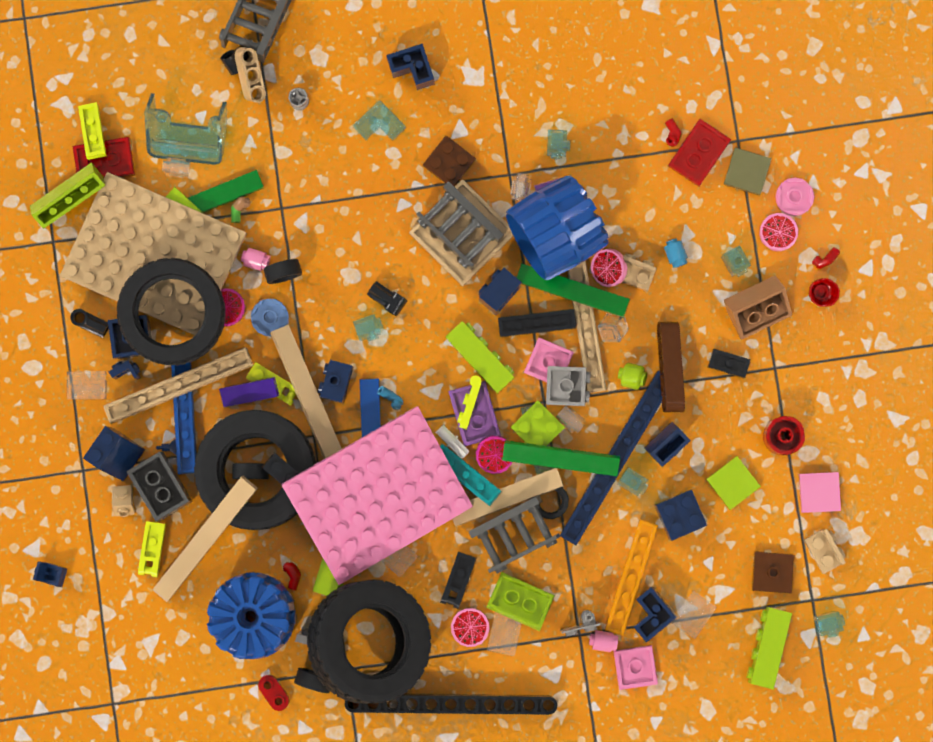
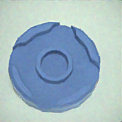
[251,299,289,337]

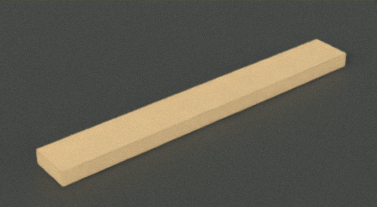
[568,261,607,393]
[270,325,342,459]
[103,347,254,424]
[152,476,258,602]

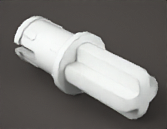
[435,424,469,458]

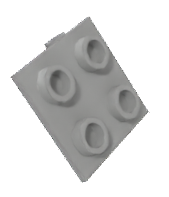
[560,610,600,636]

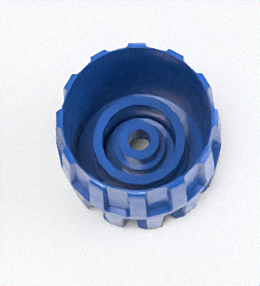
[506,176,609,280]
[207,572,297,659]

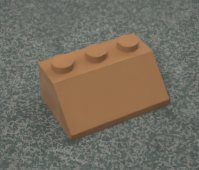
[724,276,792,340]

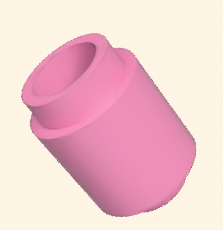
[241,248,271,271]
[589,630,618,652]

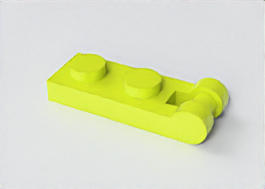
[246,362,296,406]
[457,375,481,430]
[138,521,166,578]

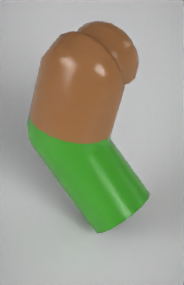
[231,197,251,223]

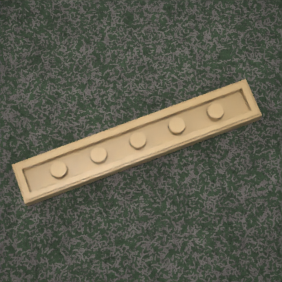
[453,468,564,527]

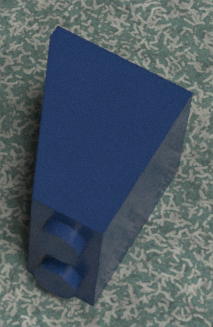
[83,426,145,481]

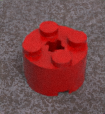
[763,416,805,456]

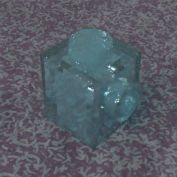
[547,130,570,159]
[721,245,751,277]
[353,314,384,342]
[617,467,649,497]
[813,611,845,638]

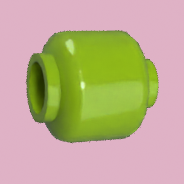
[618,363,647,390]

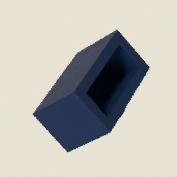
[318,360,354,404]
[644,422,691,467]

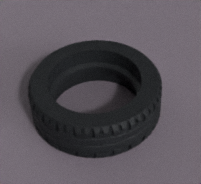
[117,258,226,365]

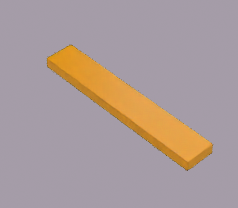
[604,519,658,636]

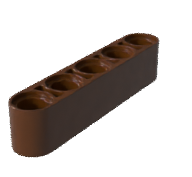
[657,322,685,413]

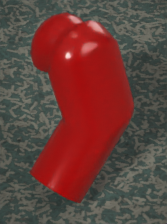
[665,118,681,147]
[812,247,840,269]
[283,562,301,591]

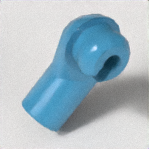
[377,386,403,410]

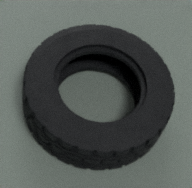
[194,410,316,530]
[307,580,431,704]

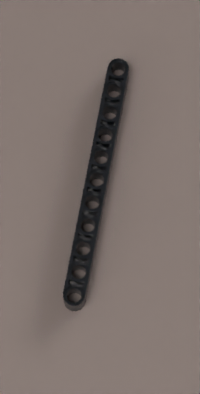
[344,694,557,715]

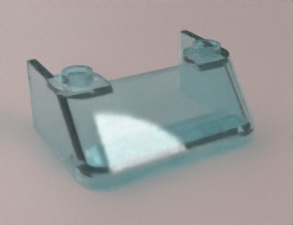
[144,93,227,165]

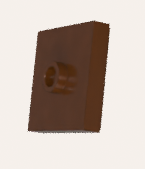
[752,552,794,593]

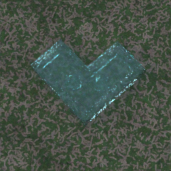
[353,100,406,141]

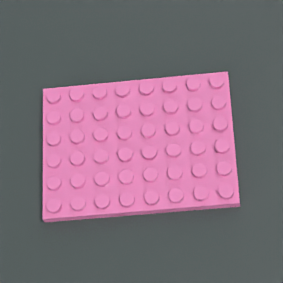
[281,406,473,585]

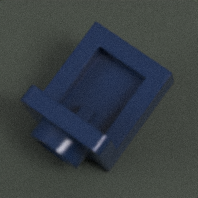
[108,360,141,380]
[33,561,67,587]

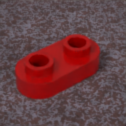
[258,675,289,711]

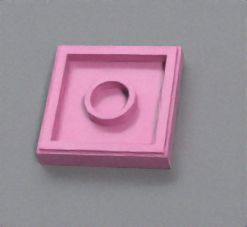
[524,338,574,383]
[799,472,841,513]
[613,645,658,690]

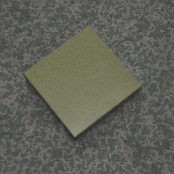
[723,148,772,195]

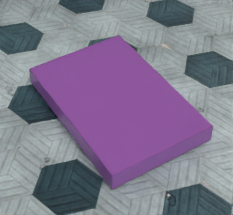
[448,381,501,446]

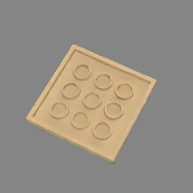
[409,179,513,287]

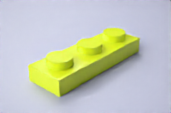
[78,102,107,160]

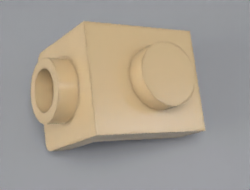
[112,485,135,517]

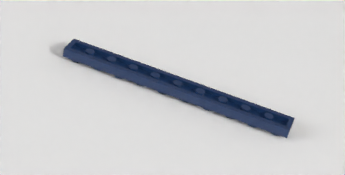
[560,371,662,546]

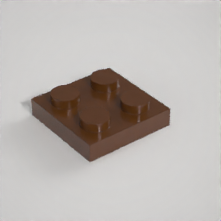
[423,136,476,187]

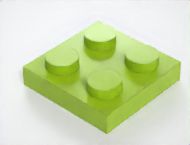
[511,400,565,446]

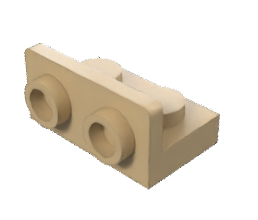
[622,253,657,292]
[804,529,846,574]

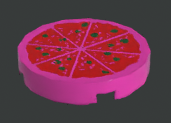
[221,288,246,327]
[476,435,512,474]

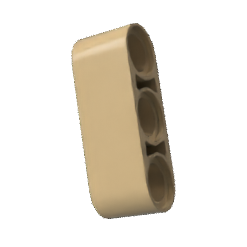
[234,47,266,103]

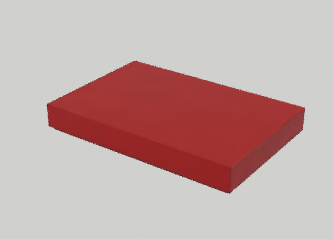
[668,119,731,187]
[72,137,135,178]

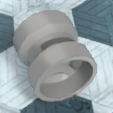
[289,88,309,110]

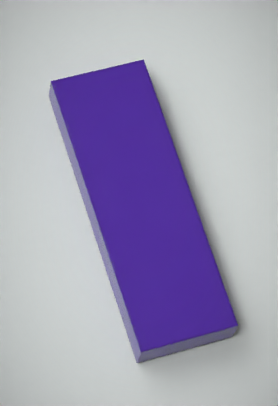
[219,377,279,407]

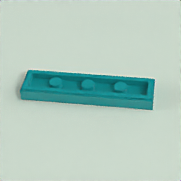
[440,444,502,506]

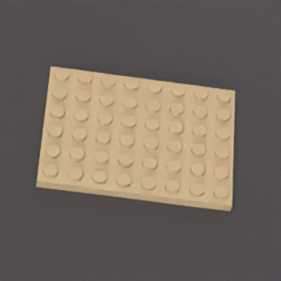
[60,172,247,335]

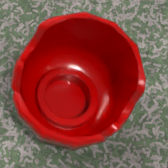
[808,278,840,307]

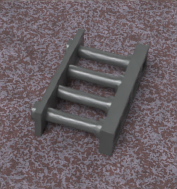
[219,0,291,63]
[416,181,504,270]
[468,495,561,574]

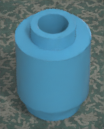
[664,238,688,268]

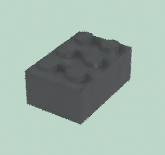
[126,452,193,522]

